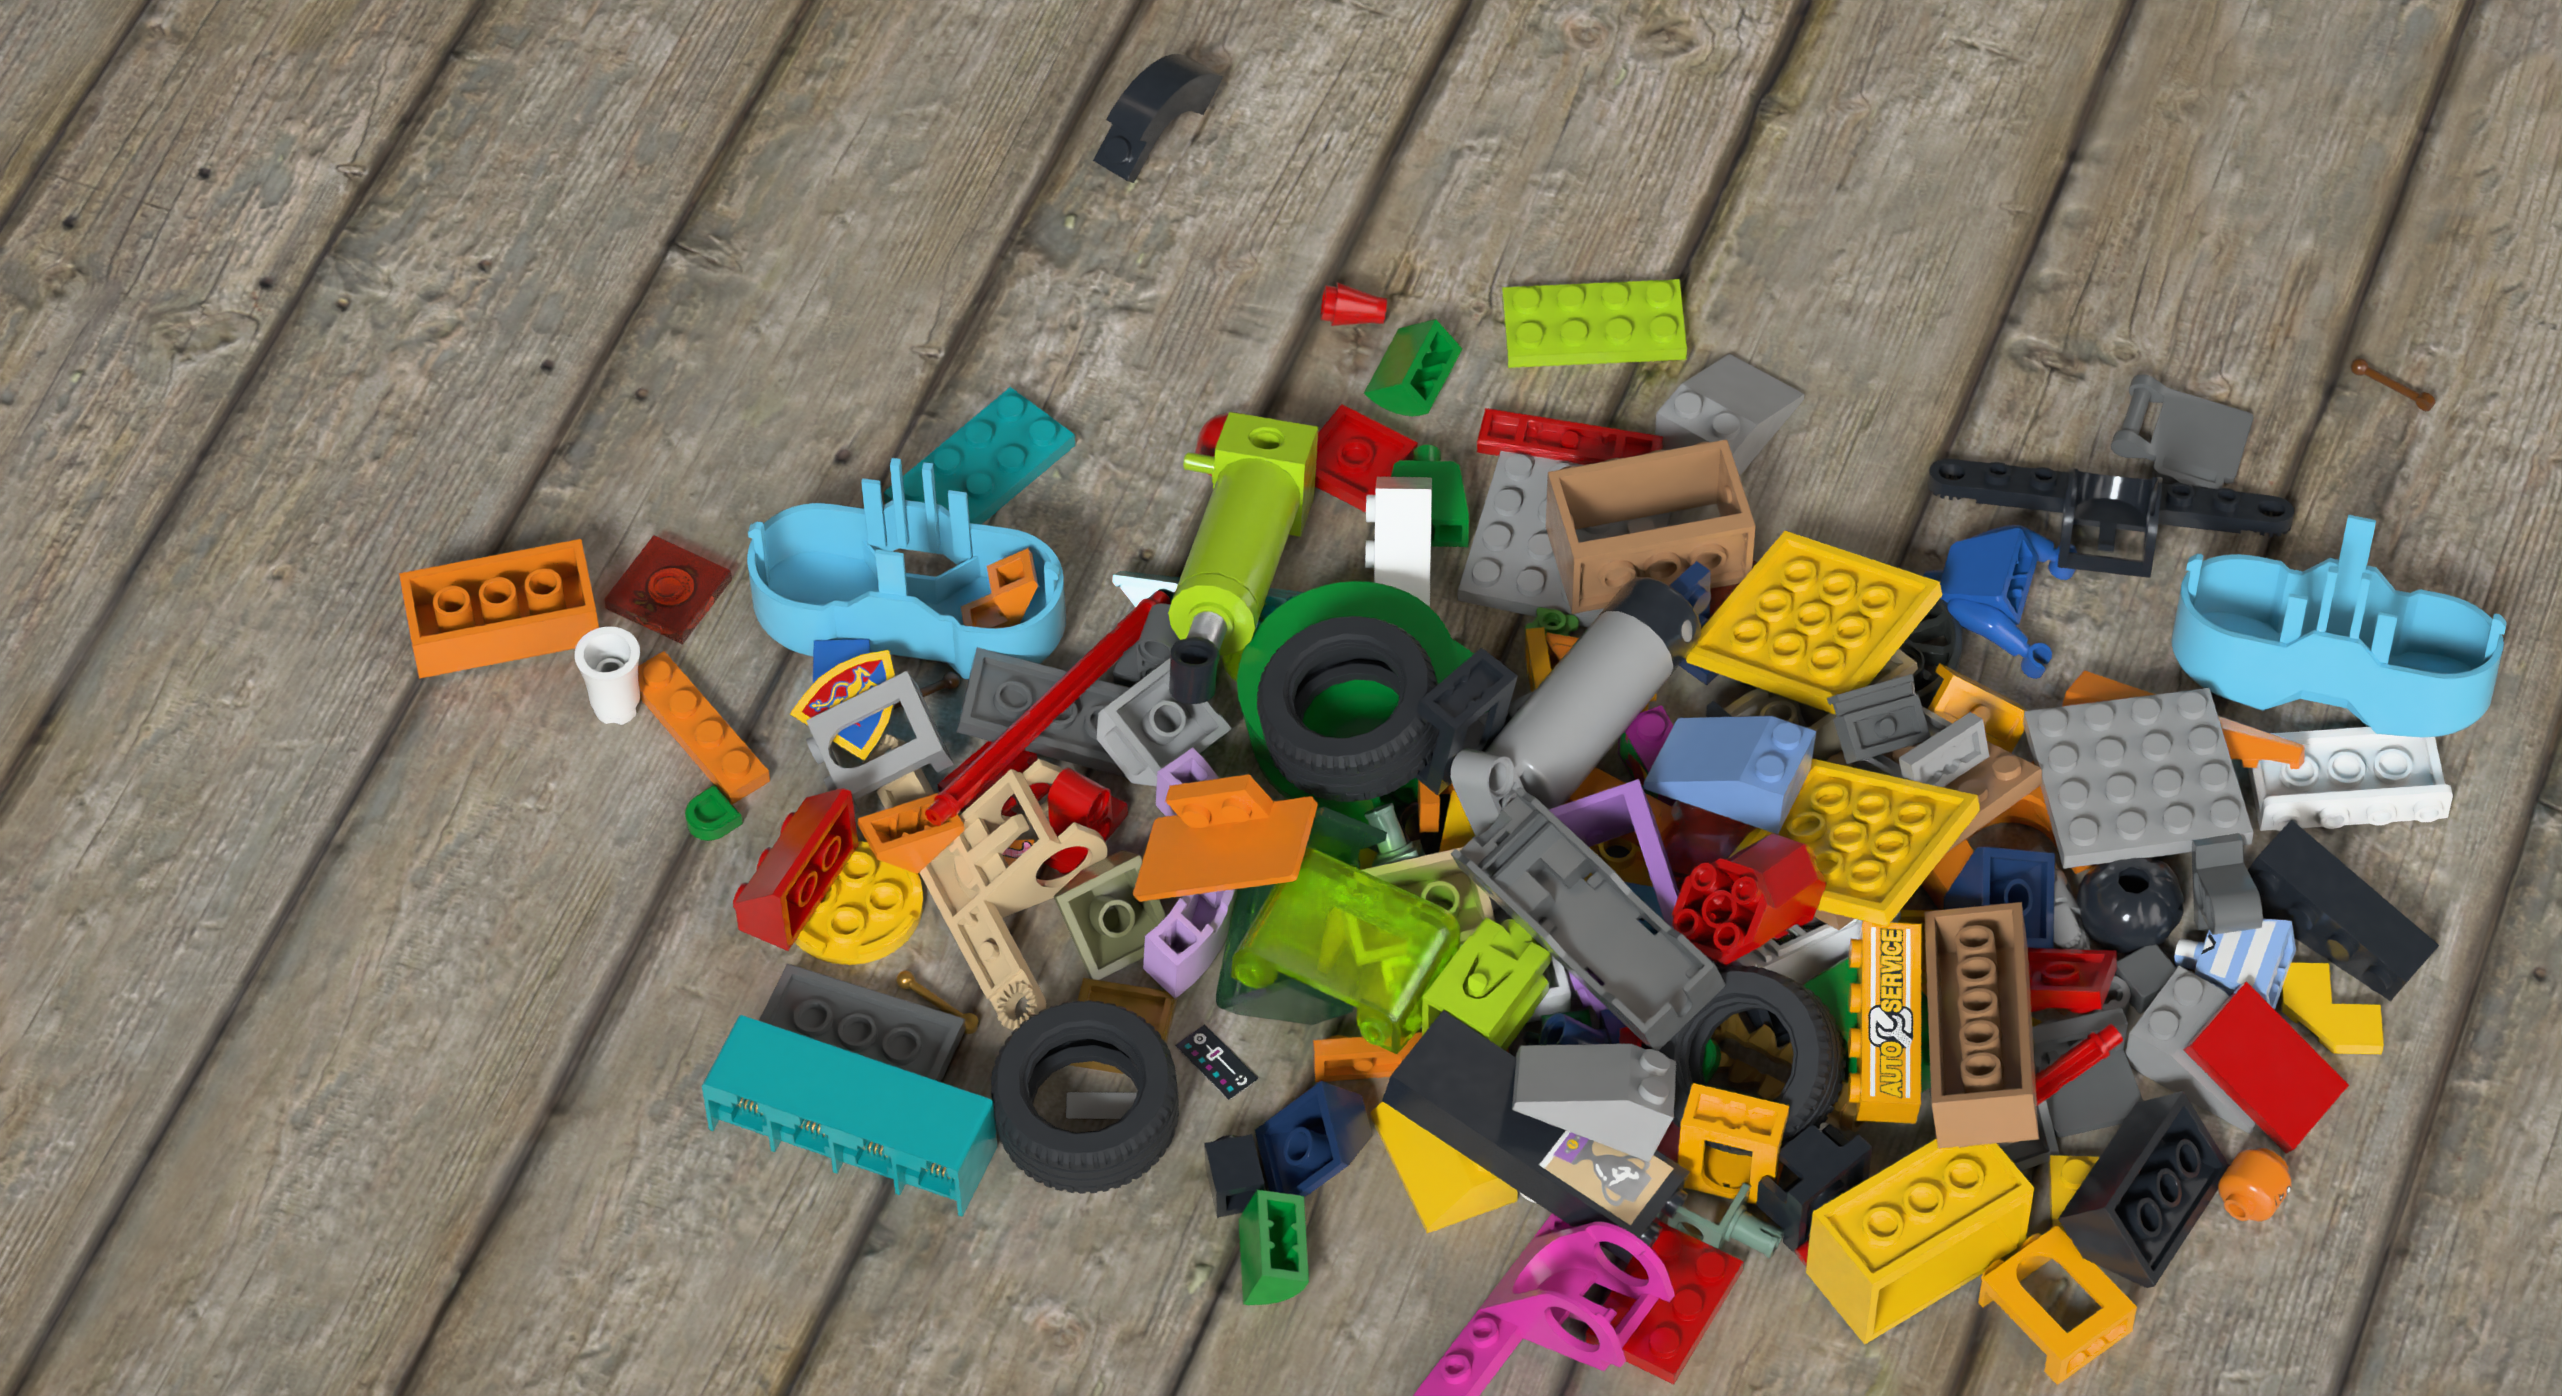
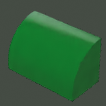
[1364,319,1463,416]
[1238,1190,1309,1305]

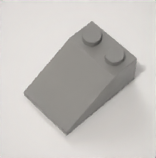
[1655,354,1804,476]
[2126,966,2257,1134]
[1512,1044,1676,1162]

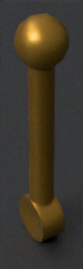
[896,970,978,1034]

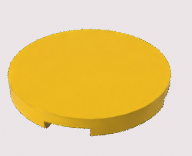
[795,841,923,965]

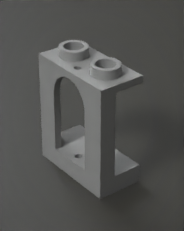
[806,671,954,814]
[1843,681,1990,787]

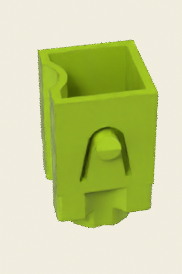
[1422,917,1552,1051]

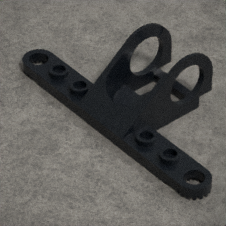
[1927,459,2294,578]

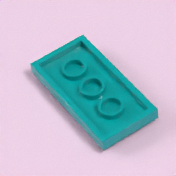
[883,387,1076,525]

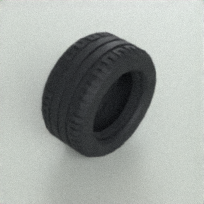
[1257,616,1440,802]
[1659,965,1846,1156]
[991,1000,1179,1194]

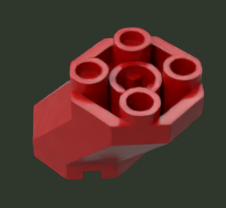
[1672,833,1827,965]

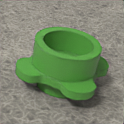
[1525,607,1579,636]

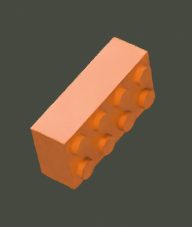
[399,539,599,679]

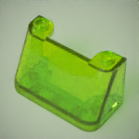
[1231,848,1461,1054]

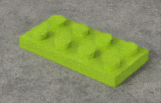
[1502,279,1687,368]

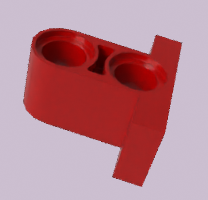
[1043,767,1128,875]

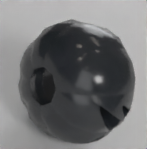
[2077,857,2185,954]

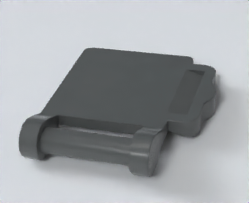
[2111,374,2254,489]

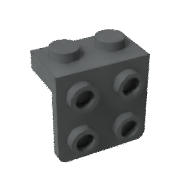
[2032,1007,2143,1137]

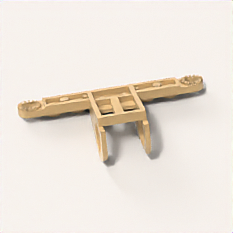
[863,734,1107,1031]

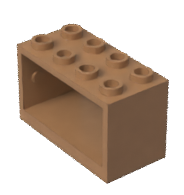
[1546,440,1755,614]

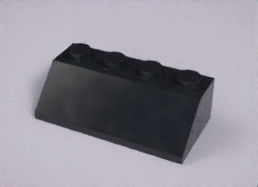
[2058,1091,2230,1288]

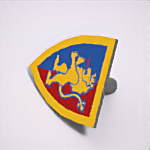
[790,650,896,762]

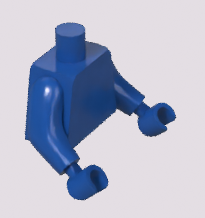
[1923,525,2077,679]

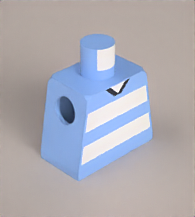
[2174,919,2296,1010]

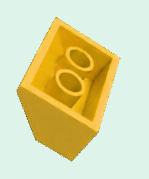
[1371,1101,1518,1234]

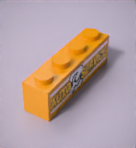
[1848,921,1921,1124]

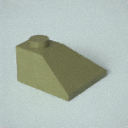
[1053,850,1166,980]

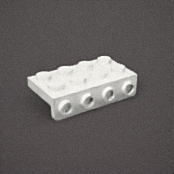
[2248,727,2453,831]

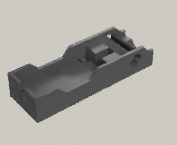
[1451,787,1726,1051]

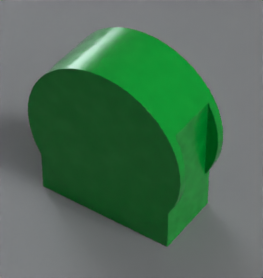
[1237,581,1489,839]

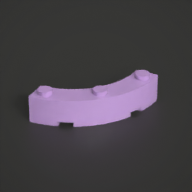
[1143,747,1239,999]

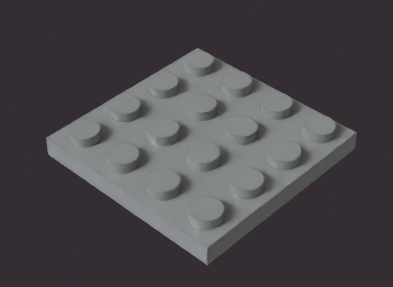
[1458,451,1673,627]
[2023,688,2253,869]

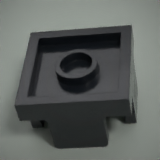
[1756,1124,1872,1254]

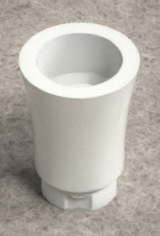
[574,627,640,725]

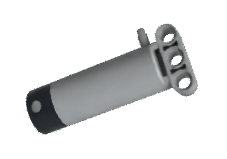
[1451,577,1701,837]

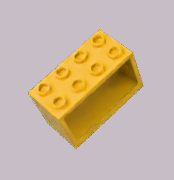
[1806,1139,2034,1345]

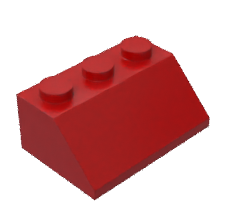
[733,788,859,951]

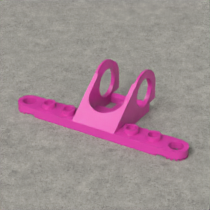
[1413,1214,1675,1396]

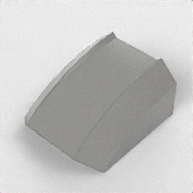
[1096,658,1232,786]

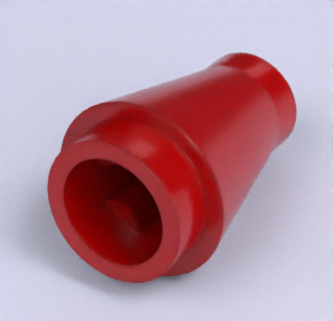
[1320,282,1387,326]

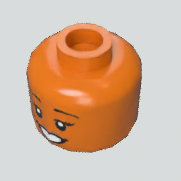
[2218,1148,2292,1222]

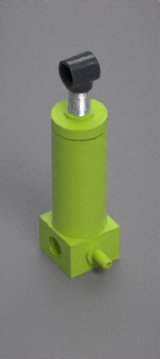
[1168,412,1318,704]

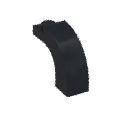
[1093,54,1223,183]

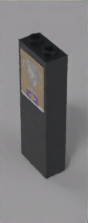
[1382,1010,1690,1264]

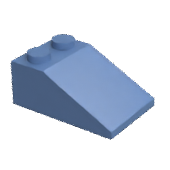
[1643,716,1816,834]

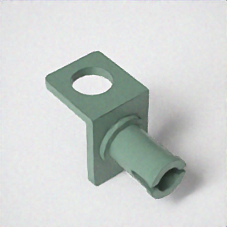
[1364,803,1426,867]
[1667,1182,1785,1259]

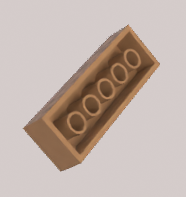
[1924,902,2039,1149]

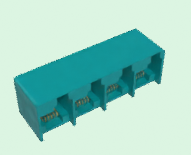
[702,1015,998,1217]

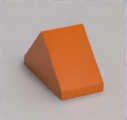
[858,793,964,874]

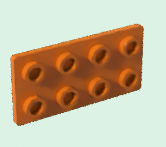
[1133,774,1318,902]

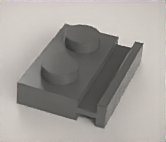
[1827,674,1931,764]

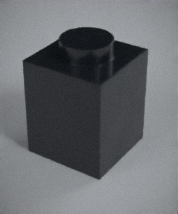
[1204,1134,1265,1218]

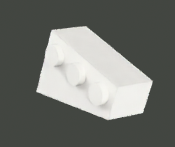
[1365,477,1432,607]

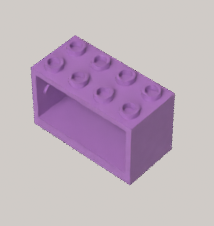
[1549,779,1679,1021]

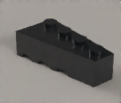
[2248,819,2440,1001]

